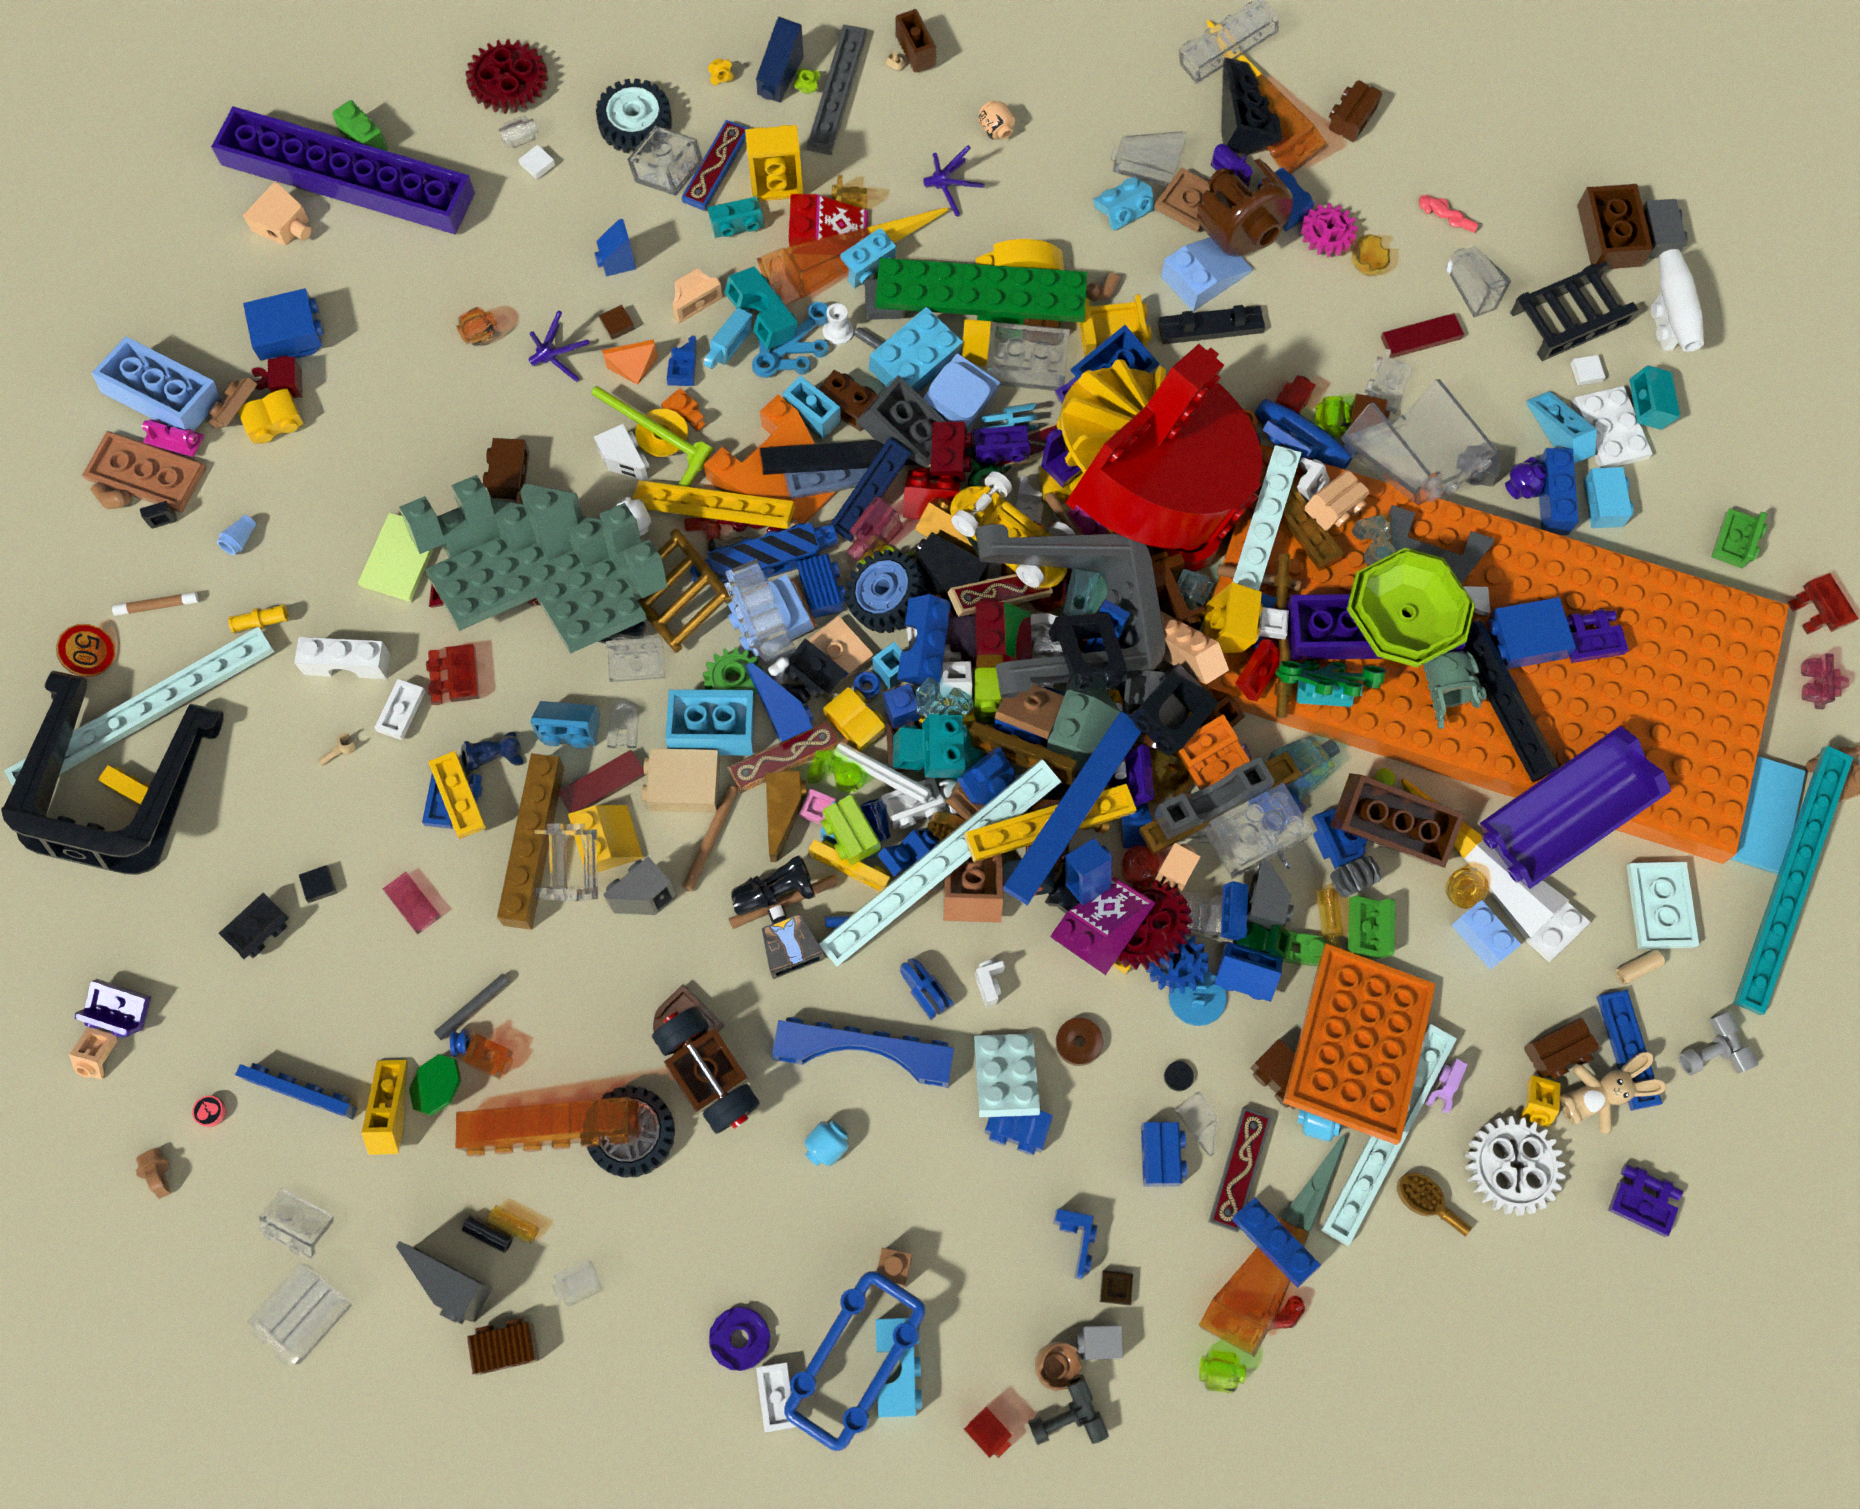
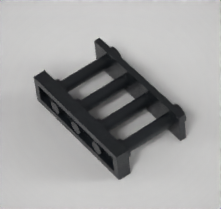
[1510,261,1638,361]

